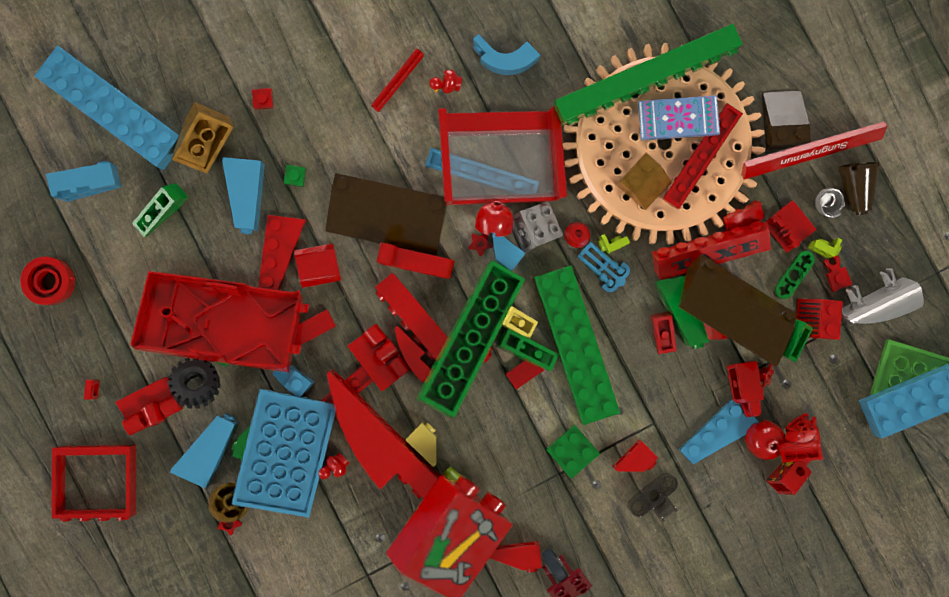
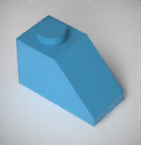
[492,233,525,271]
[273,364,315,397]

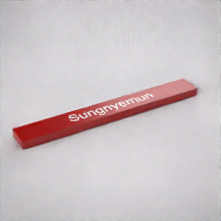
[741,122,888,179]

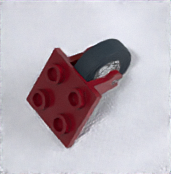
[541,548,592,597]

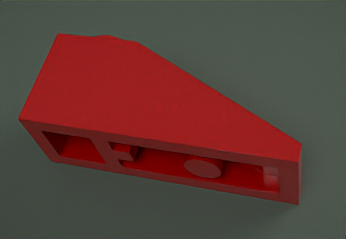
[490,541,542,572]

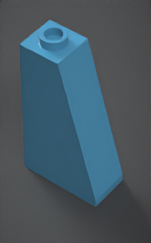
[222,157,265,234]
[170,413,239,488]

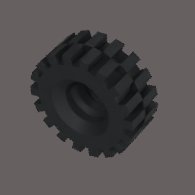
[168,358,221,409]

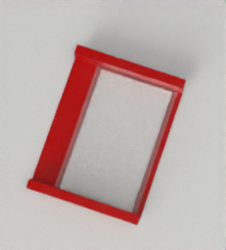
[438,106,567,205]

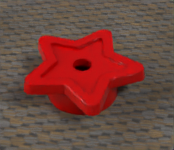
[468,233,493,256]
[759,364,775,387]
[217,520,242,536]

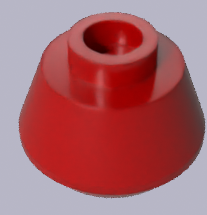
[564,222,590,248]

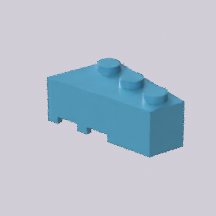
[46,161,122,202]

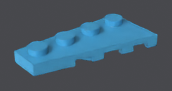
[678,399,759,464]

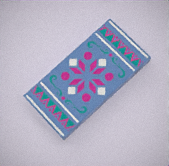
[638,95,720,141]

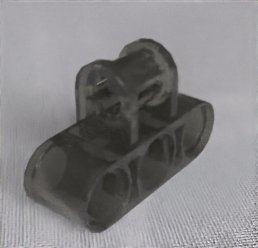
[627,473,678,523]

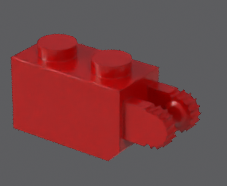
[727,361,764,417]

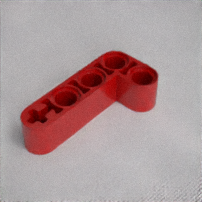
[376,243,455,279]

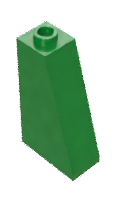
[655,276,709,349]

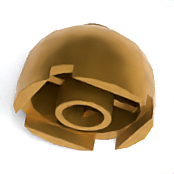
[208,482,248,522]

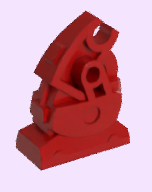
[780,413,823,463]

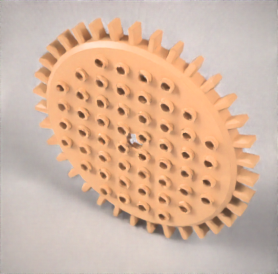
[563,43,765,245]

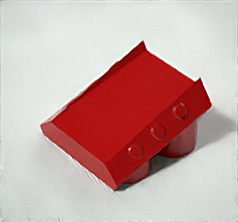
[294,244,341,288]

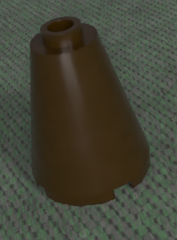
[839,162,880,215]

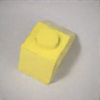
[502,307,538,339]
[406,422,437,467]

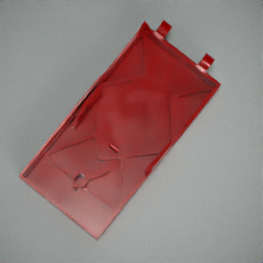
[130,271,309,373]

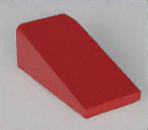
[651,312,677,355]

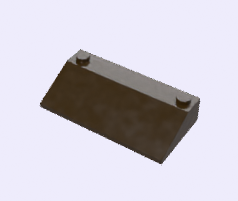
[325,173,448,256]
[679,254,796,367]

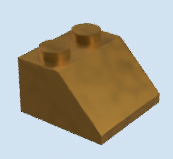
[617,153,672,210]

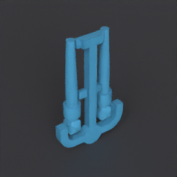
[577,242,630,292]

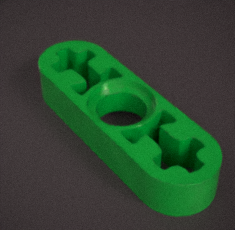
[773,251,815,299]

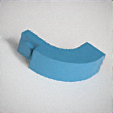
[473,34,540,75]

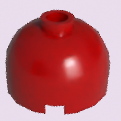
[475,201,514,237]
[745,420,785,460]

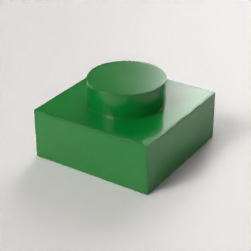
[284,165,307,187]

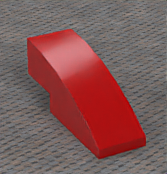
[395,326,431,383]

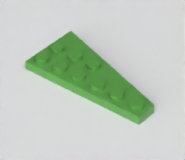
[870,339,949,395]

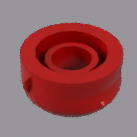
[20,257,76,306]

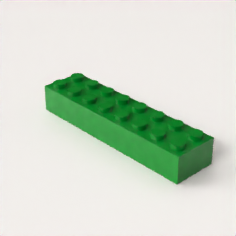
[416,260,525,418]
[533,266,620,425]

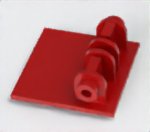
[764,200,817,253]

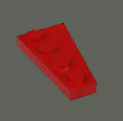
[258,215,307,290]

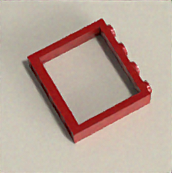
[52,445,136,522]

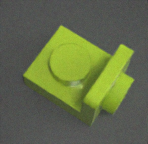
[598,234,630,254]
[807,238,842,258]

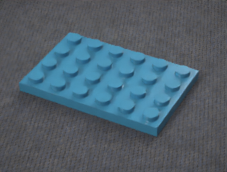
[232,389,336,518]

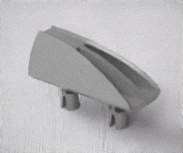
[842,268,924,324]

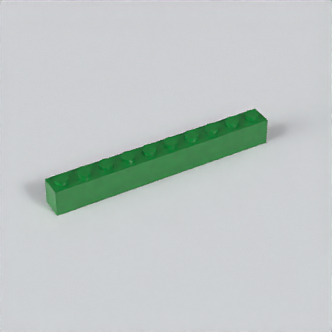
[553,23,743,126]

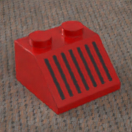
[796,299,843,340]

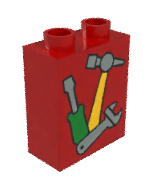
[386,474,513,597]

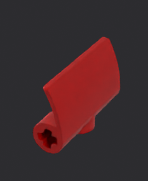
[348,324,411,391]
[115,377,184,436]

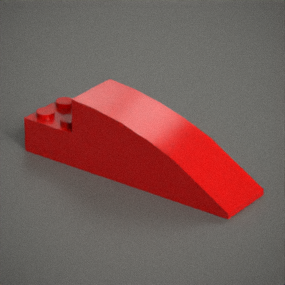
[327,369,441,499]

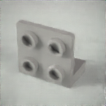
[512,202,563,253]

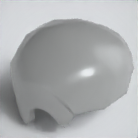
[815,187,845,218]

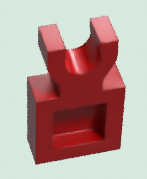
[822,255,852,292]

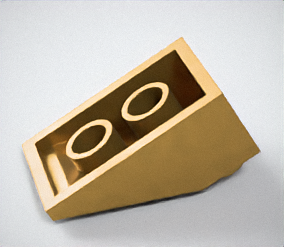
[171,102,234,174]

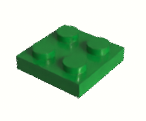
[546,424,600,479]

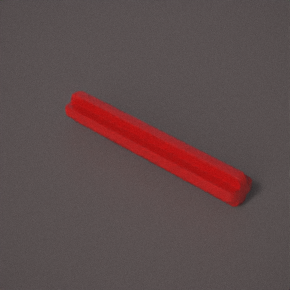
[371,49,424,112]

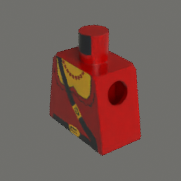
[765,461,811,495]

